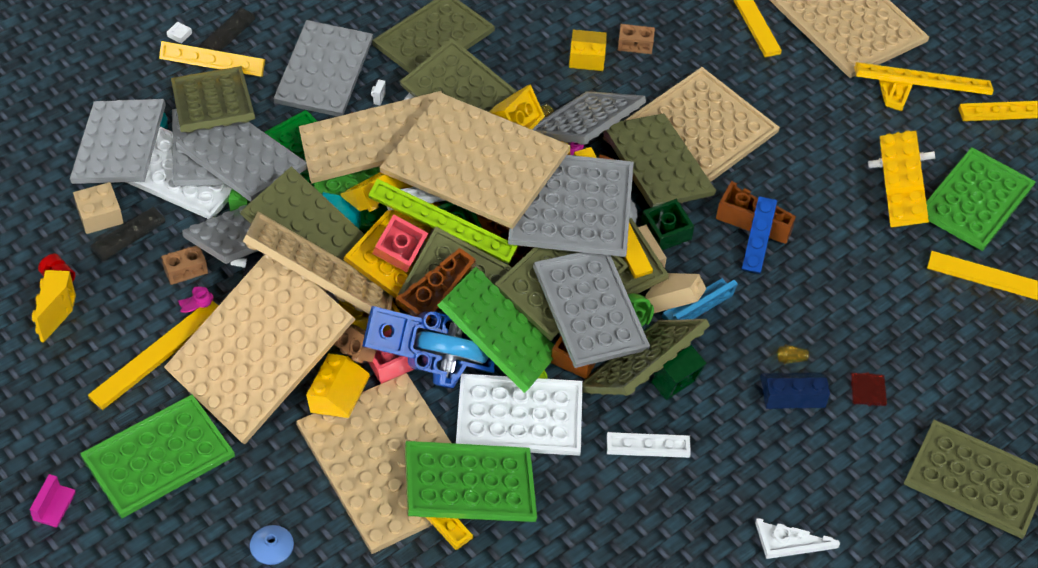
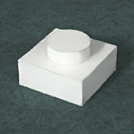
[167,22,192,44]
[371,80,386,106]

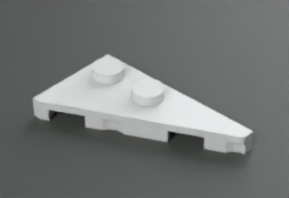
[755,518,840,559]

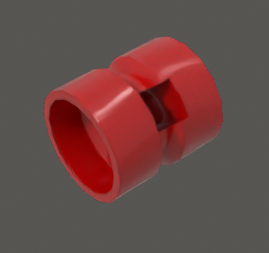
[38,253,75,282]

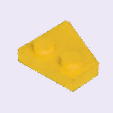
[879,80,913,111]

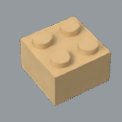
[73,182,124,234]

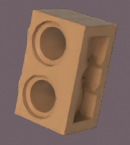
[618,24,655,54]
[161,246,208,285]
[334,324,377,363]

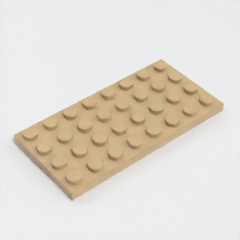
[299,91,442,184]
[243,212,393,314]

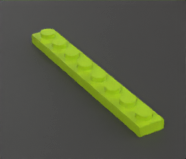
[368,179,518,264]

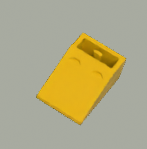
[32,270,76,342]

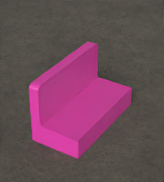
[29,474,76,527]

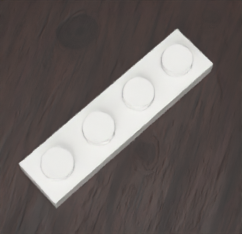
[607,432,690,458]

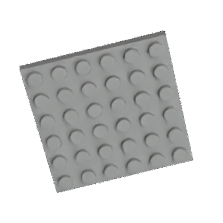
[508,155,634,257]

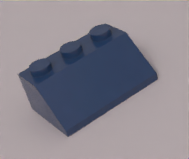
[760,372,830,409]

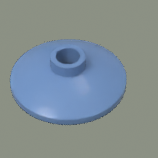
[250,525,294,565]

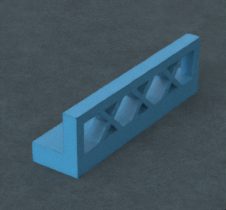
[662,278,738,320]

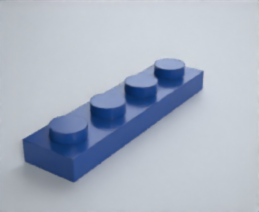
[742,197,777,274]

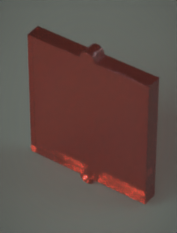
[851,372,887,407]

